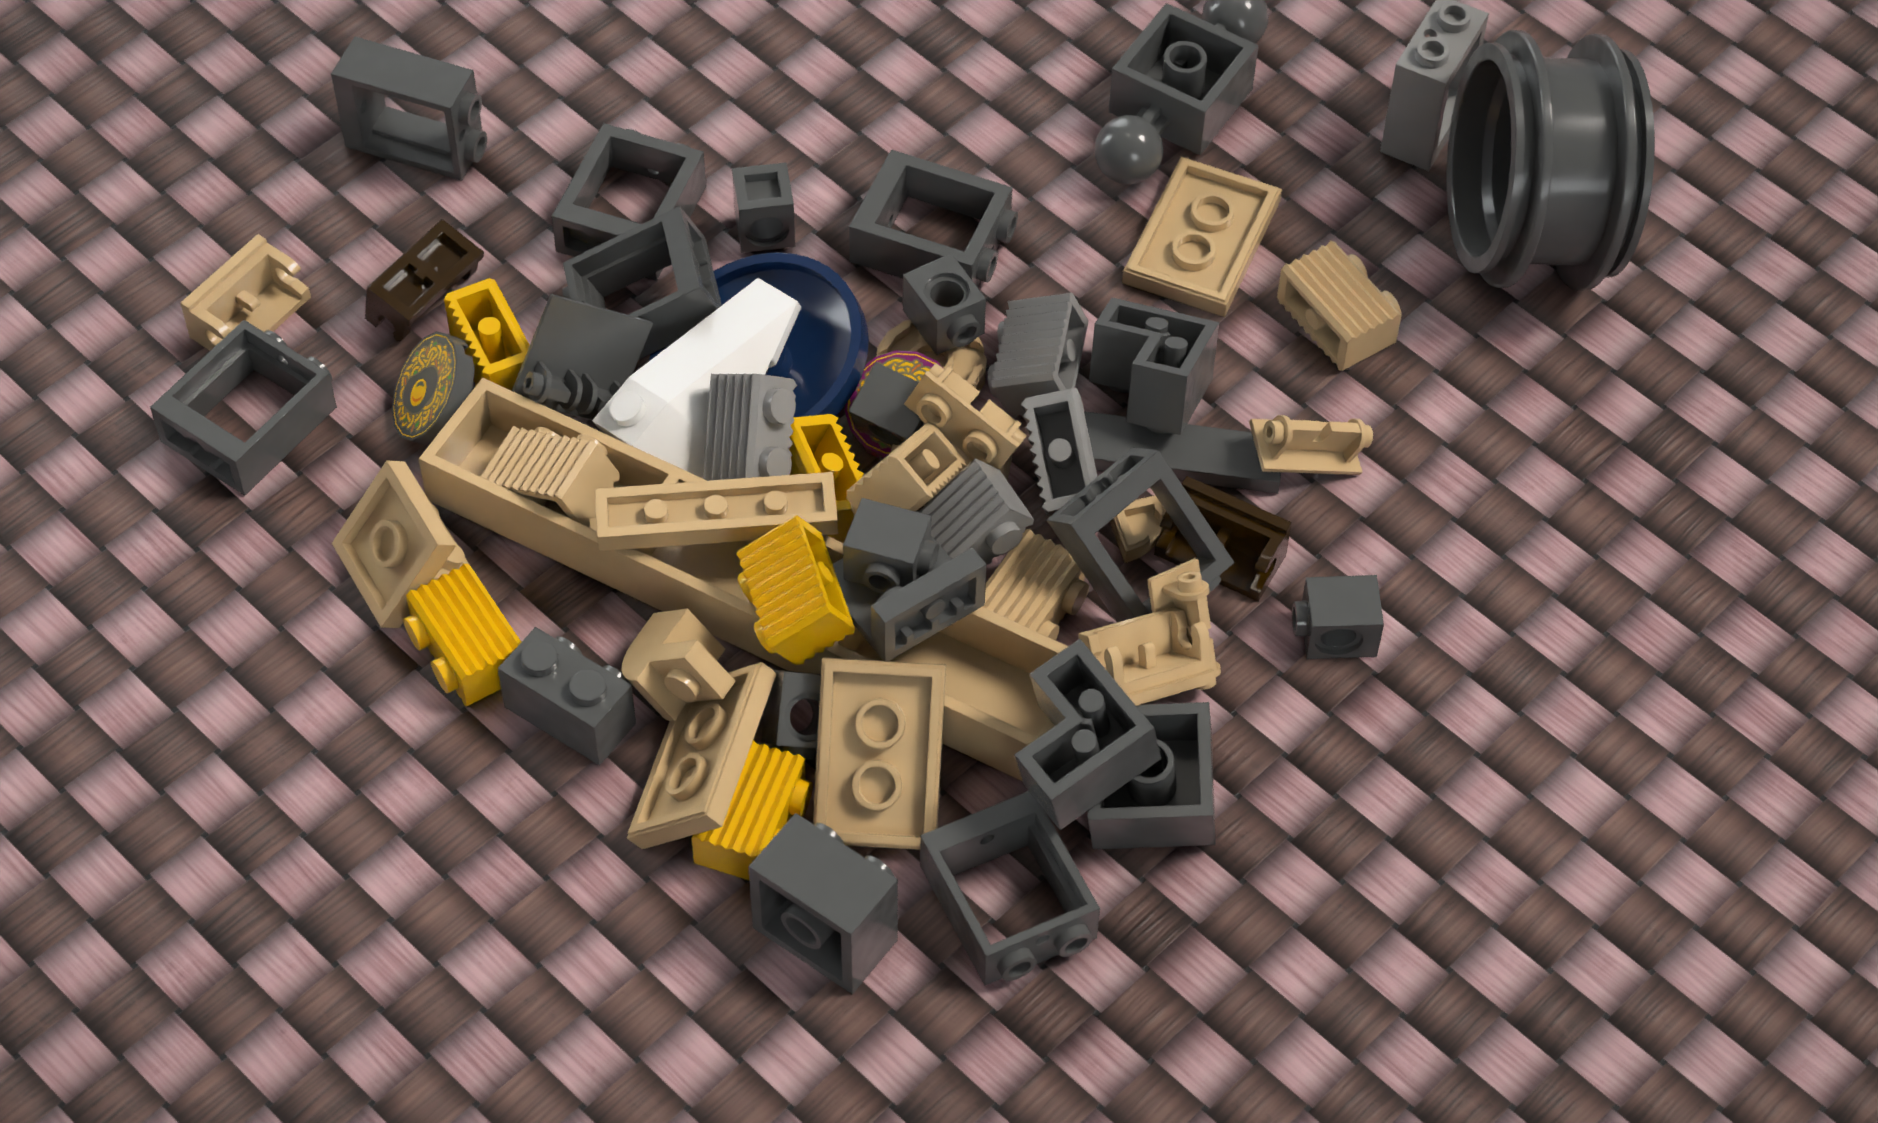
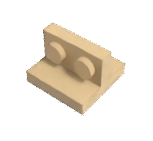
[332,460,469,628]

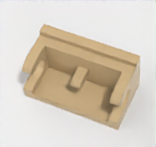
[180,234,311,351]
[1078,607,1216,706]

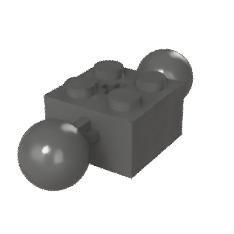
[1094,0,1269,184]

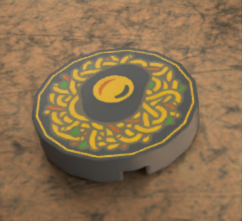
[392,332,475,446]

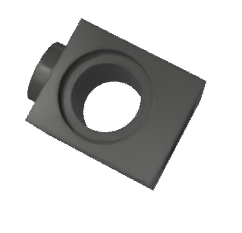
[732,162,795,253]
[903,253,986,356]
[849,362,925,446]
[1292,575,1384,659]
[761,669,821,760]

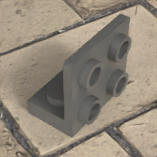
[833,536,986,661]

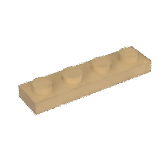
[595,472,838,551]

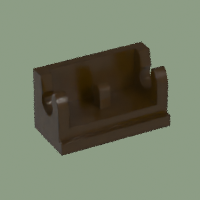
[365,219,484,341]
[1154,476,1292,602]

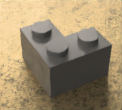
[1089,298,1219,435]
[1014,639,1161,830]

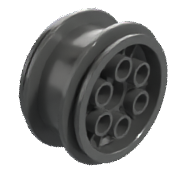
[1447,30,1655,291]

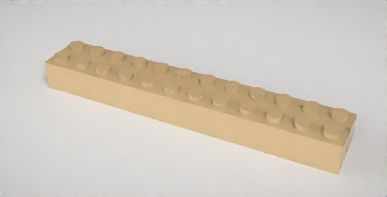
[419,378,1068,781]

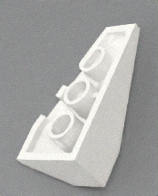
[592,278,801,478]

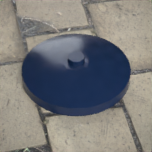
[649,253,869,417]

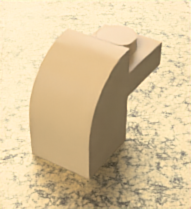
[622,608,735,721]

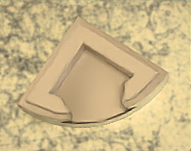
[1110,495,1166,563]

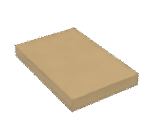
[1122,157,1282,317]
[813,658,946,850]
[627,662,777,849]

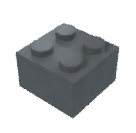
[1088,702,1216,849]
[749,813,898,994]

